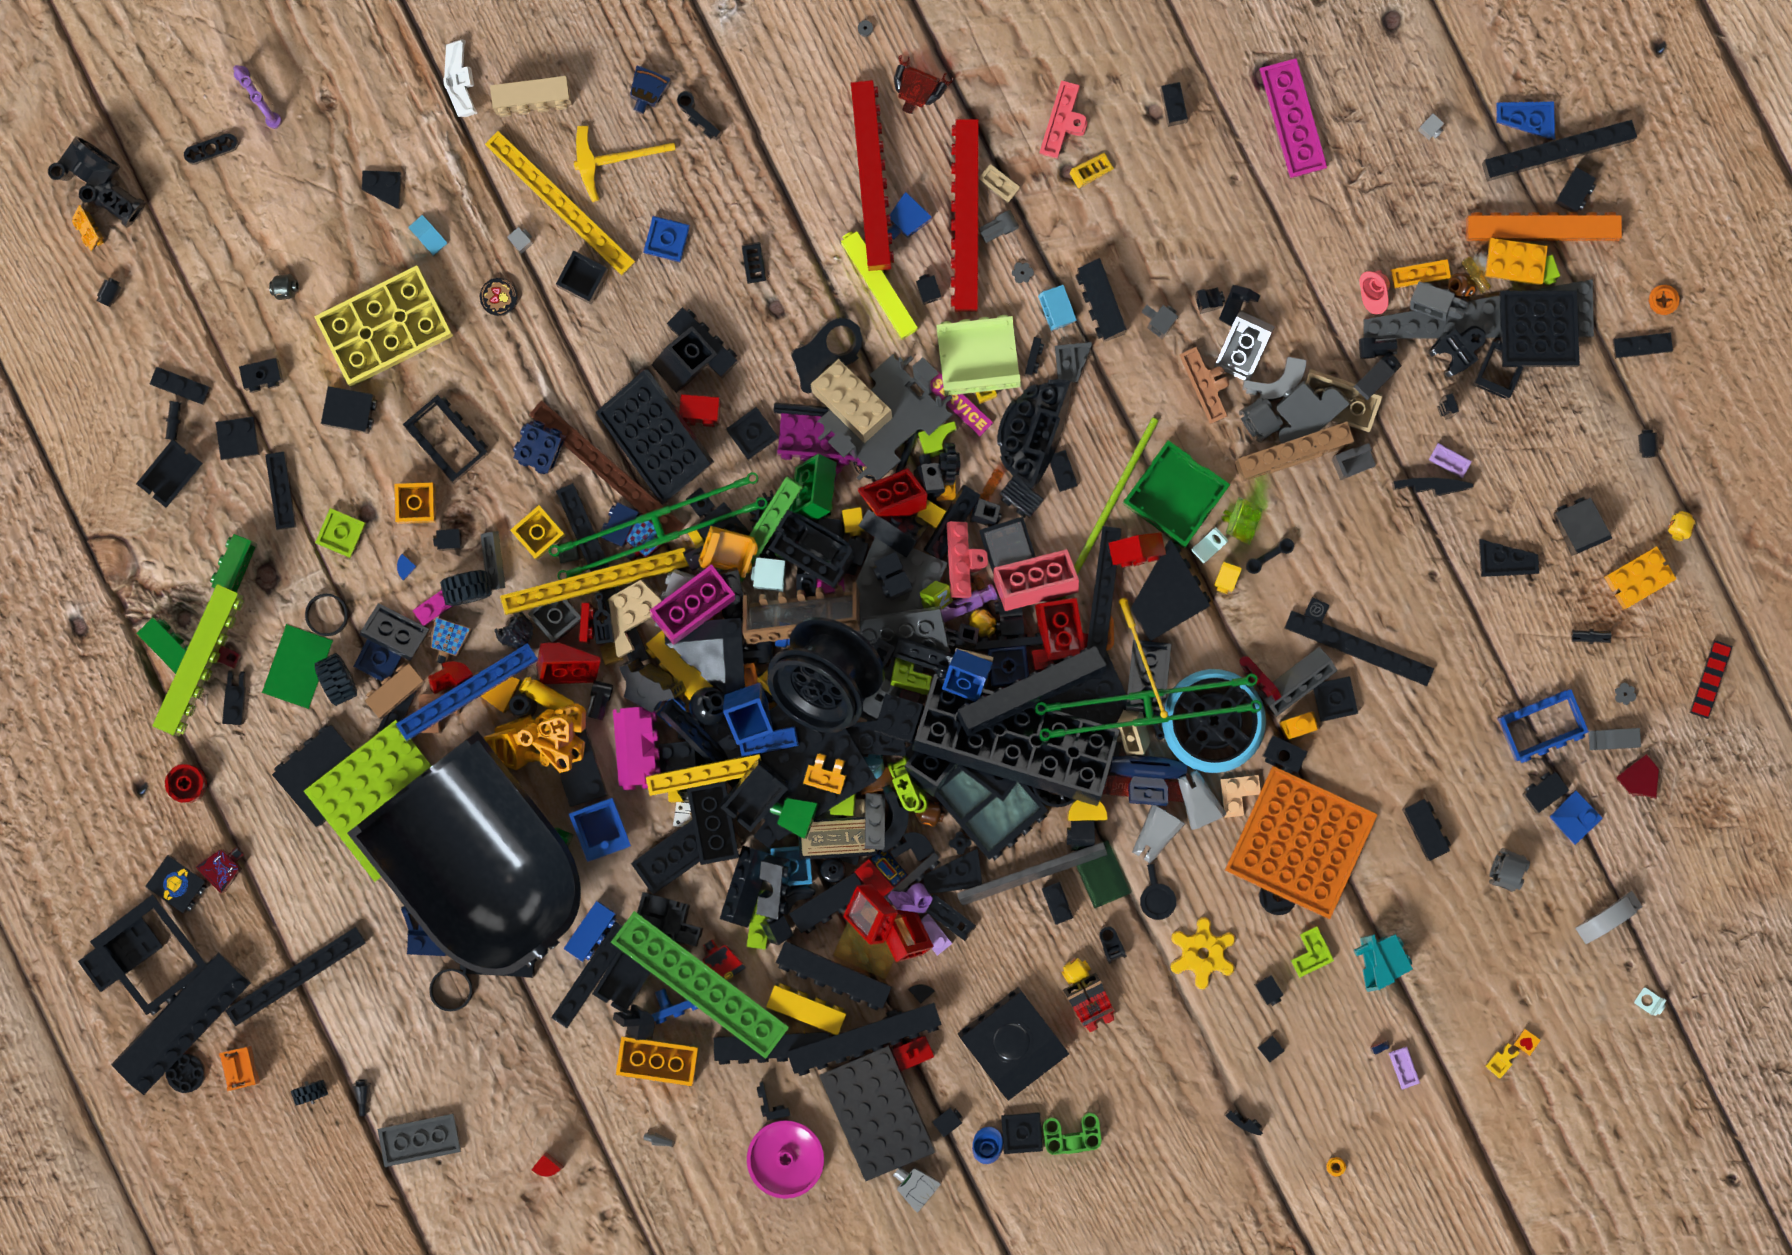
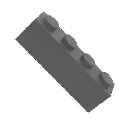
[1258,647,1338,717]

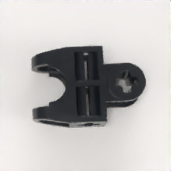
[1428,326,1486,377]

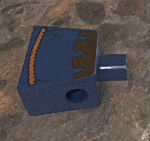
[630,65,672,114]

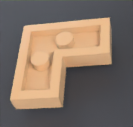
[1220,775,1261,818]

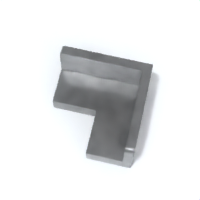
[1332,443,1376,480]

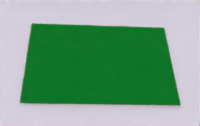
[262,624,333,709]

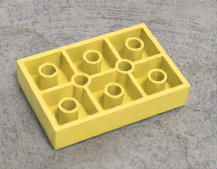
[314,265,453,387]

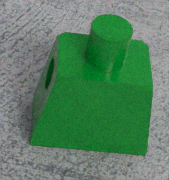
[770,798,819,839]

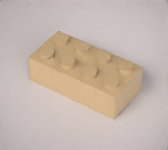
[490,76,572,117]
[811,359,892,443]

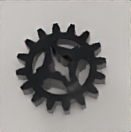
[939,443,960,485]

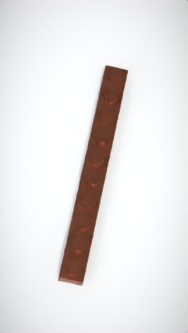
[529,400,685,534]

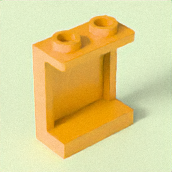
[698,526,758,578]

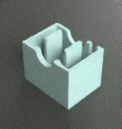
[751,558,786,592]

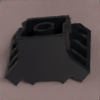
[619,657,686,713]

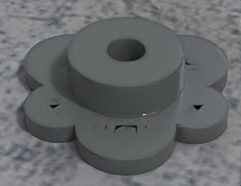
[1012,262,1034,283]
[1615,683,1636,705]

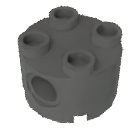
[1239,398,1283,443]
[1489,848,1530,892]

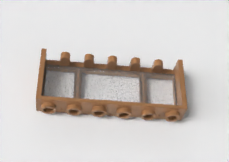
[743,582,860,644]

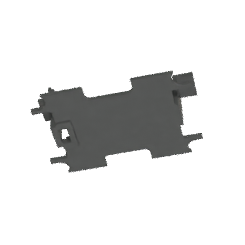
[817,354,953,481]

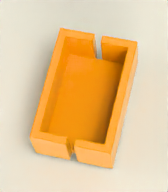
[1604,546,1676,610]

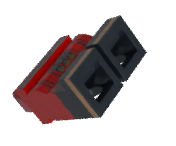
[1063,973,1115,1032]

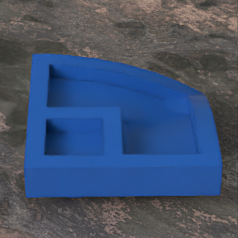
[1549,790,1603,845]

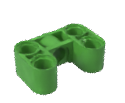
[1043,1112,1101,1155]

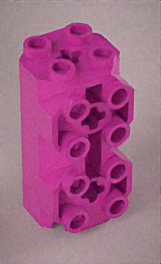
[613,707,661,791]

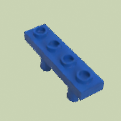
[651,989,699,1025]

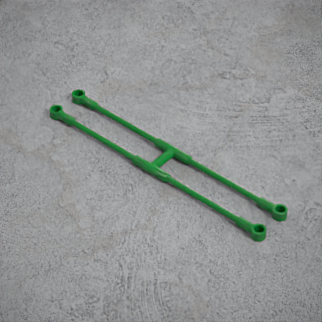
[549,472,768,580]
[1035,674,1262,741]

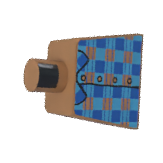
[431,617,472,664]

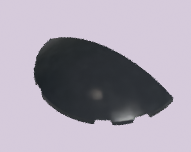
[997,379,1072,489]

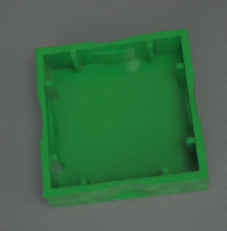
[1122,440,1230,548]

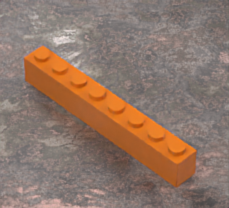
[1466,212,1622,241]

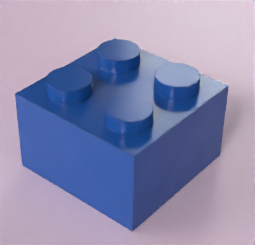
[942,649,993,702]

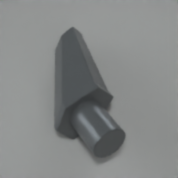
[643,1133,675,1147]

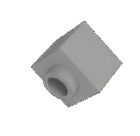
[1418,113,1444,140]
[507,227,533,254]

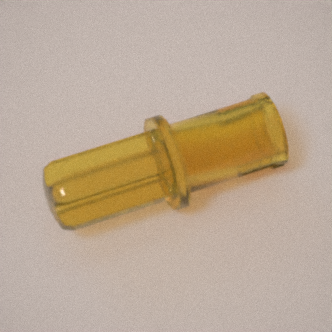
[1462,256,1492,293]

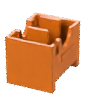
[219,1046,260,1091]

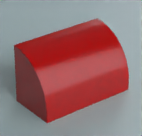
[531,1152,564,1177]

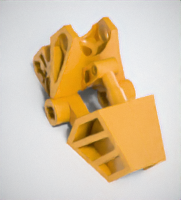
[484,703,586,773]

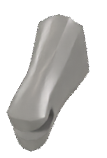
[1178,770,1227,830]
[1132,805,1185,863]

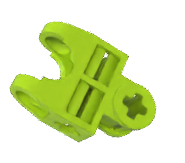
[888,756,928,813]

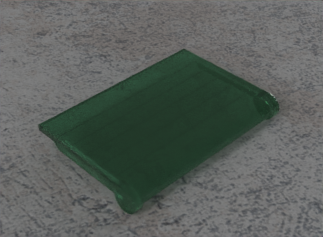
[1076,840,1130,909]

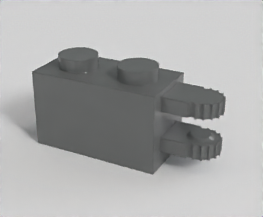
[1410,281,1468,322]

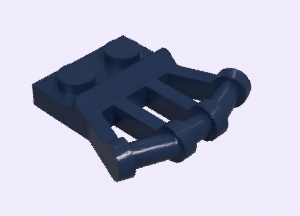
[401,906,446,956]

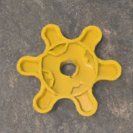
[1170,917,1236,989]

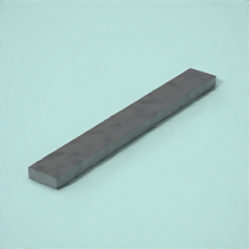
[957,842,1107,906]

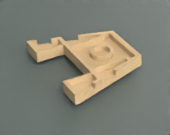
[608,580,662,658]

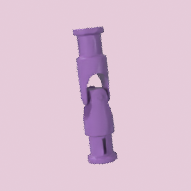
[942,584,998,623]

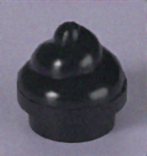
[759,541,776,559]

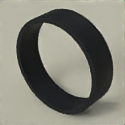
[305,594,349,636]
[429,969,473,1011]

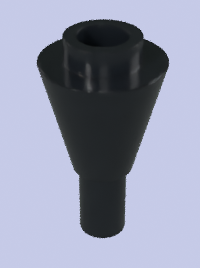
[352,1079,371,1116]

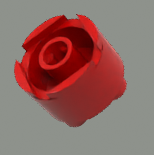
[165,764,207,803]

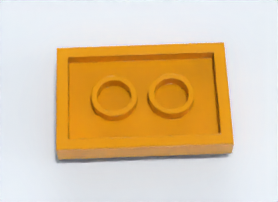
[1485,238,1548,285]

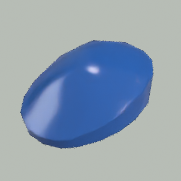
[972,1127,1003,1164]

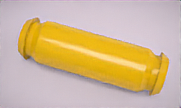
[519,677,578,716]

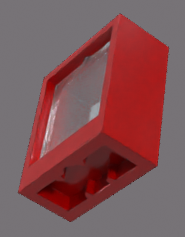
[843,884,898,945]

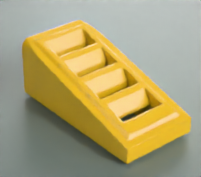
[1070,152,1114,189]

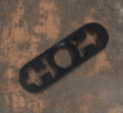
[184,134,238,165]

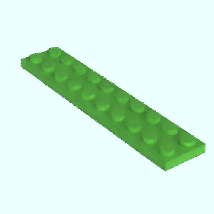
[611,911,789,1059]

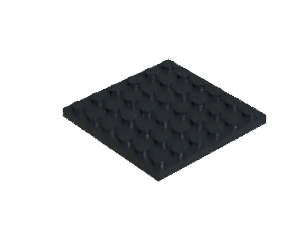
[718,705,877,841]

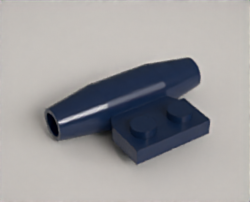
[1109,755,1187,806]

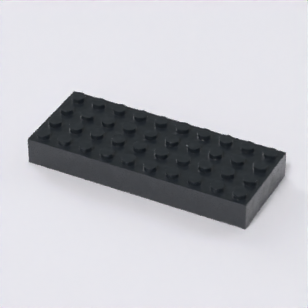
[912,674,1120,806]

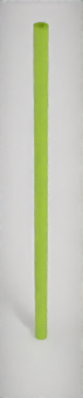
[1056,417,1158,601]

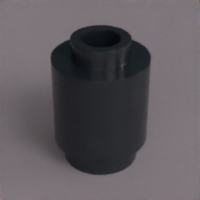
[96,278,122,307]
[1638,430,1659,458]

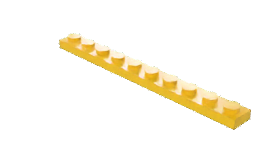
[485,131,635,276]
[500,547,689,615]

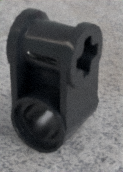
[1098,926,1127,964]

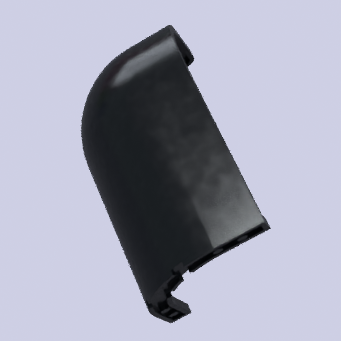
[347,731,581,976]

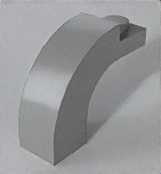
[1242,357,1307,401]
[1575,891,1643,944]

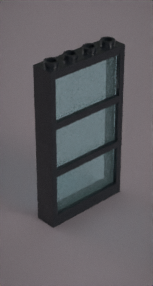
[902,743,1048,861]

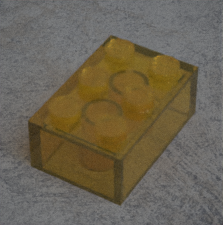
[833,922,894,979]

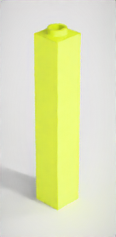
[841,231,918,340]

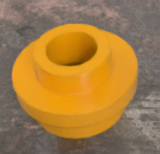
[1326,1157,1346,1177]

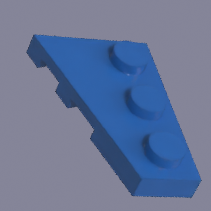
[1496,102,1555,141]

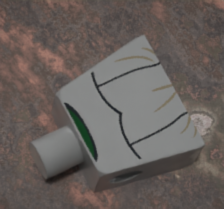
[893,1167,941,1213]

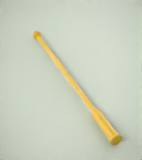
[1118,598,1168,718]

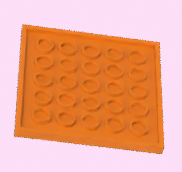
[1224,766,1378,920]

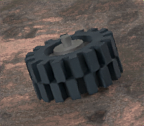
[291,1080,328,1106]

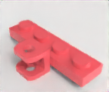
[1039,80,1088,159]
[947,521,988,598]

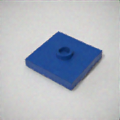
[643,216,690,263]

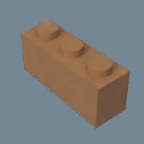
[365,663,425,719]

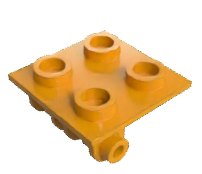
[72,205,104,251]

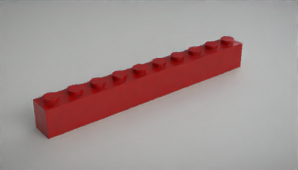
[851,80,894,271]
[951,119,978,312]

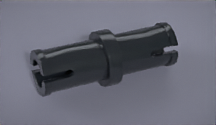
[165,401,182,441]
[1571,629,1611,644]

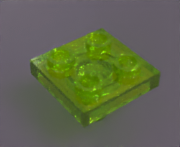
[1222,497,1263,545]

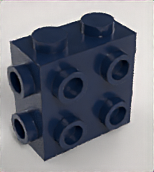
[513,420,566,474]

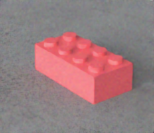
[994,549,1079,611]

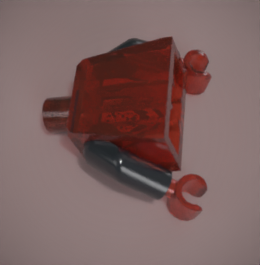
[894,55,954,114]

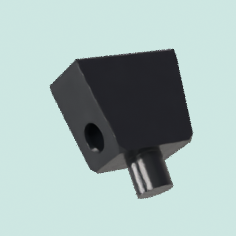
[914,454,945,501]

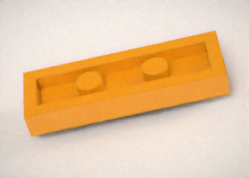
[1390,259,1451,289]

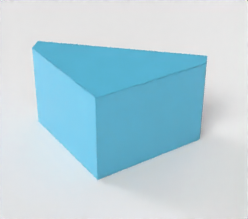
[408,215,448,256]

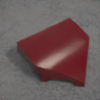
[1616,754,1659,799]

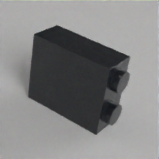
[321,386,377,434]

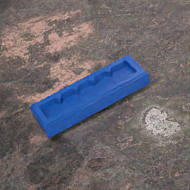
[739,727,799,757]

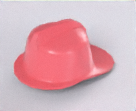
[1359,270,1390,314]

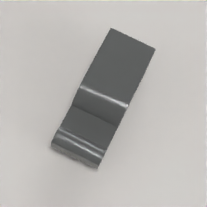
[1588,728,1641,750]

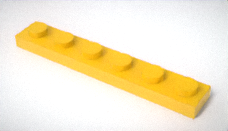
[646,754,761,796]

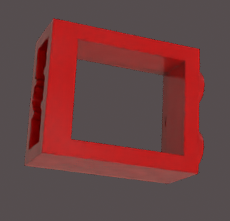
[885,909,934,962]

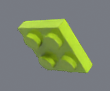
[315,508,366,558]

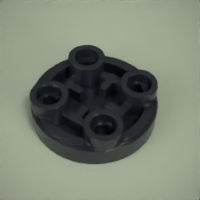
[165,1054,206,1093]

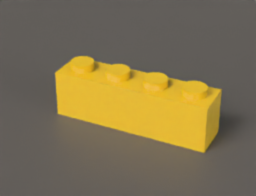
[646,630,715,700]
[766,983,847,1035]

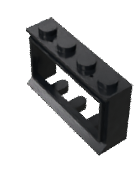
[403,395,489,484]

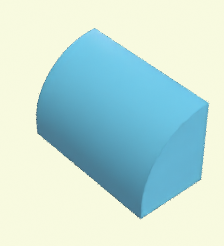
[1038,285,1077,331]

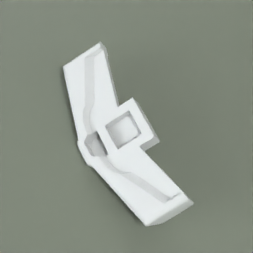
[443,39,478,117]

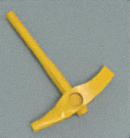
[574,126,676,202]

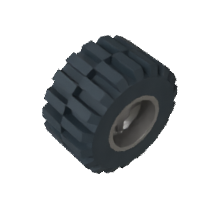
[440,570,492,606]
[315,653,357,706]

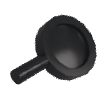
[1140,864,1176,920]

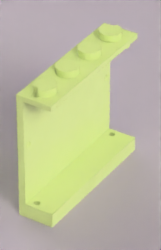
[937,315,1021,396]

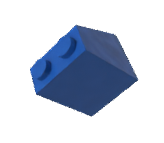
[723,682,773,745]

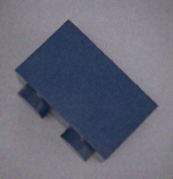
[600,502,640,548]

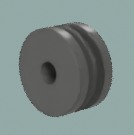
[858,20,873,37]

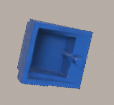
[569,798,631,862]

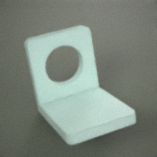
[1191,527,1228,563]
[1634,988,1667,1016]

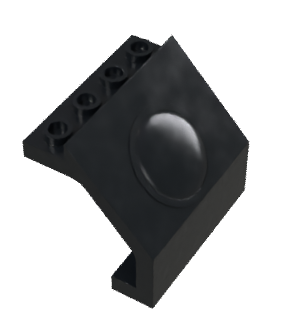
[957,987,1069,1101]

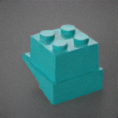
[1354,934,1413,992]

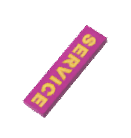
[930,370,993,437]

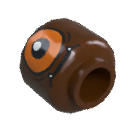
[1448,273,1477,298]
[916,799,945,827]

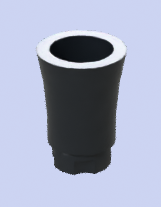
[509,693,537,719]

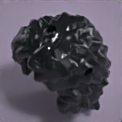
[494,611,533,649]

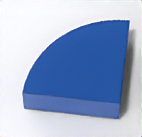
[397,554,417,581]

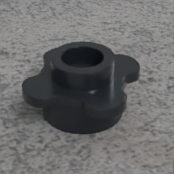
[949,832,972,855]

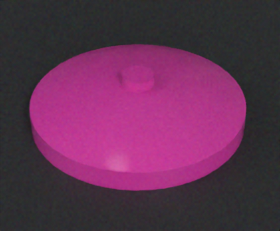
[747,1120,824,1199]

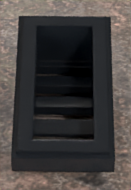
[741,242,766,284]

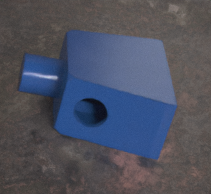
[887,192,932,240]

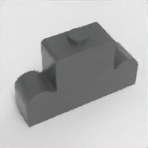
[1277,381,1350,444]

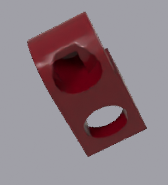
[217,645,241,669]

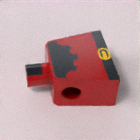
[702,939,746,980]

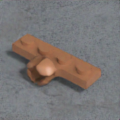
[1179,347,1230,424]

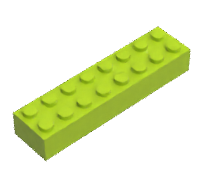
[152,584,244,737]

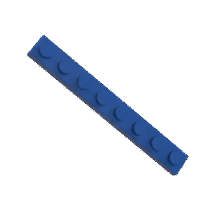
[396,643,538,741]

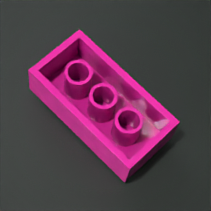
[650,565,735,645]

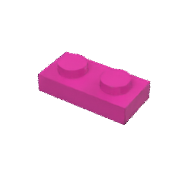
[412,590,453,626]

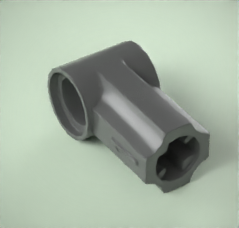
[978,210,1019,244]

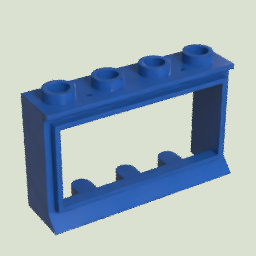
[1497,689,1589,763]

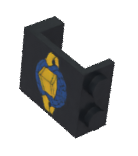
[145,855,208,913]

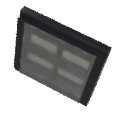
[979,517,1036,574]

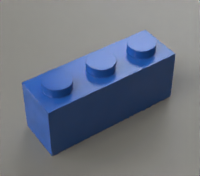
[564,901,617,962]

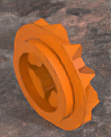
[1648,285,1679,316]

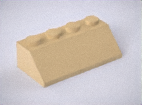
[1305,369,1382,433]

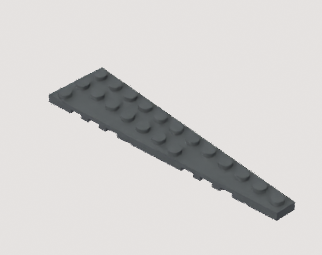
[1363,279,1594,339]

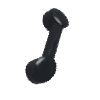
[1246,538,1294,574]

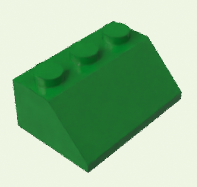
[790,454,837,518]
[210,534,257,593]

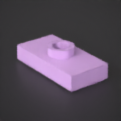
[1429,443,1472,478]
[1388,1046,1420,1090]

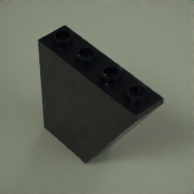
[1130,540,1211,641]

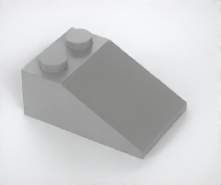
[1214,310,1275,381]

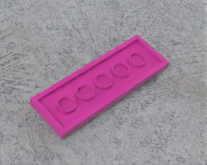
[1259,58,1327,179]

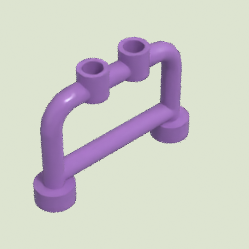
[233,65,282,129]

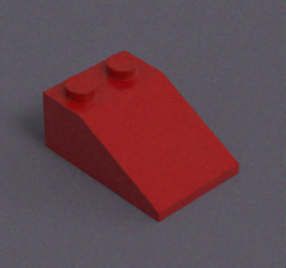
[858,468,927,516]
[1035,598,1085,661]
[536,642,601,684]

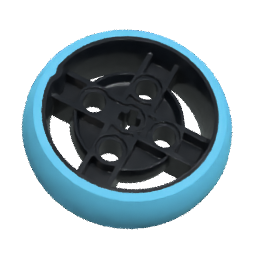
[1162,669,1266,773]

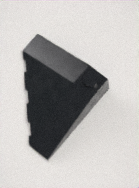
[664,618,745,695]

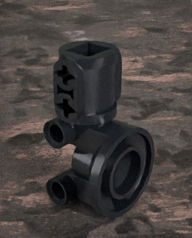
[48,136,146,228]

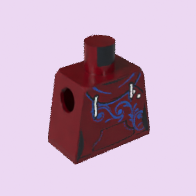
[196,847,244,893]

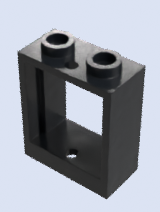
[1473,340,1523,400]

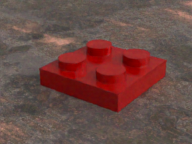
[579,603,596,644]

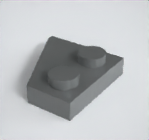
[1055,342,1092,383]

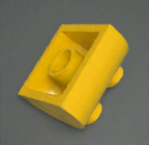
[1067,800,1107,821]

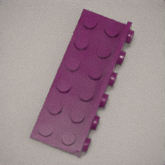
[777,413,865,466]

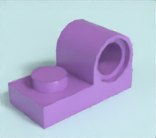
[888,883,933,913]

